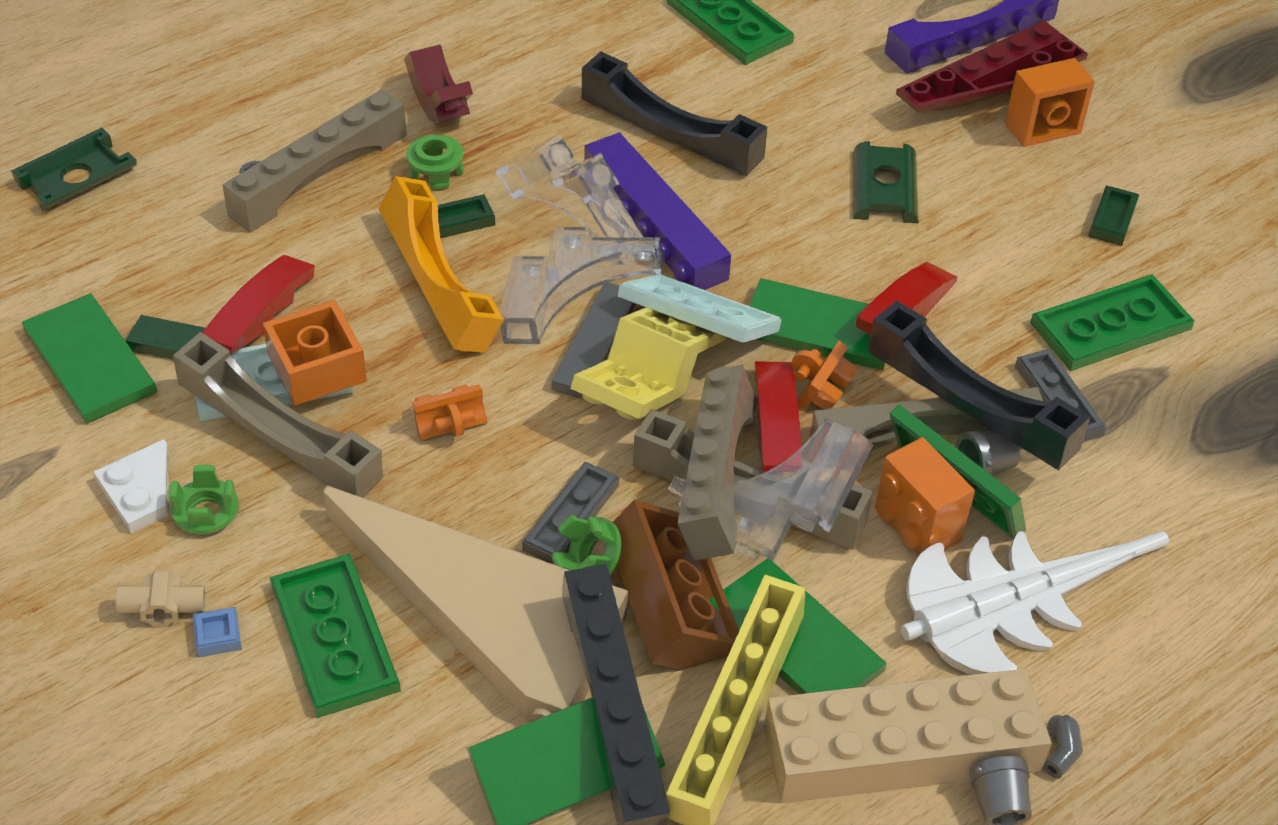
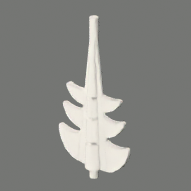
[900,531,1169,675]

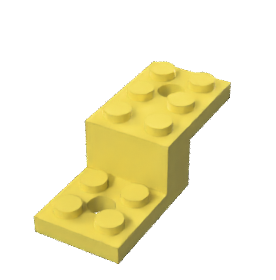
[570,307,727,420]

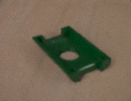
[11,127,137,210]
[853,141,919,224]

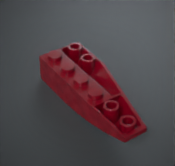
[896,20,1088,112]

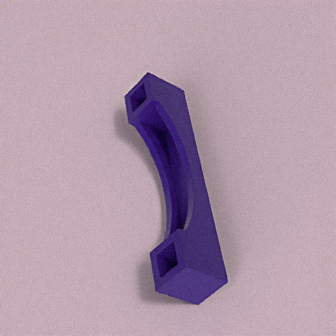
[884,0,1059,74]

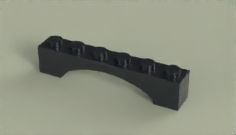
[581,51,768,176]
[868,300,1090,471]
[562,564,670,825]

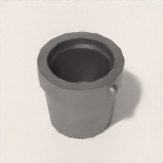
[955,431,1020,475]
[969,756,1032,825]

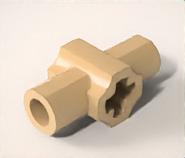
[115,571,205,627]

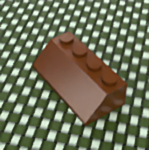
[613,500,739,670]

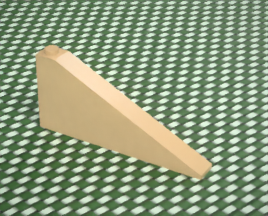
[323,486,628,721]

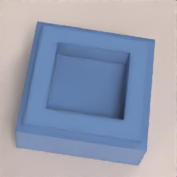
[193,607,242,657]

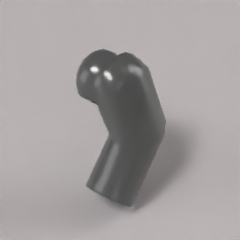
[1043,715,1083,779]

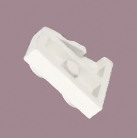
[94,439,169,534]

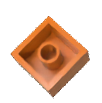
[1005,58,1095,147]
[263,300,367,406]
[875,437,975,555]

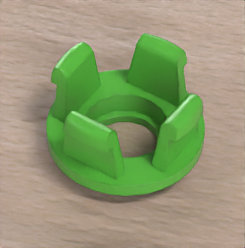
[407,135,463,190]
[168,464,239,535]
[552,515,621,575]

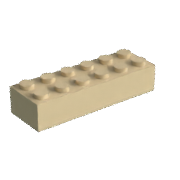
[764,669,1052,803]

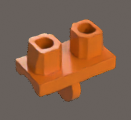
[791,341,858,410]
[412,384,488,440]

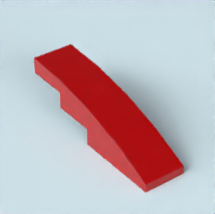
[202,254,315,354]
[855,262,958,335]
[754,361,803,473]

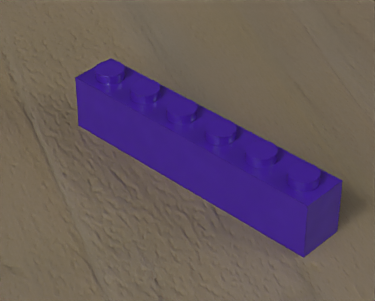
[582,132,731,290]

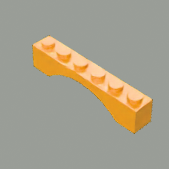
[379,176,504,353]

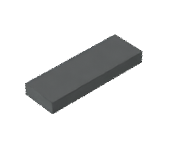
[1015,348,1106,442]
[522,462,619,565]

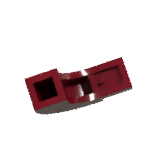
[404,44,473,123]

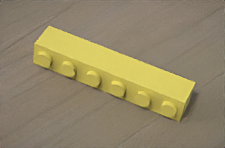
[666,575,805,825]

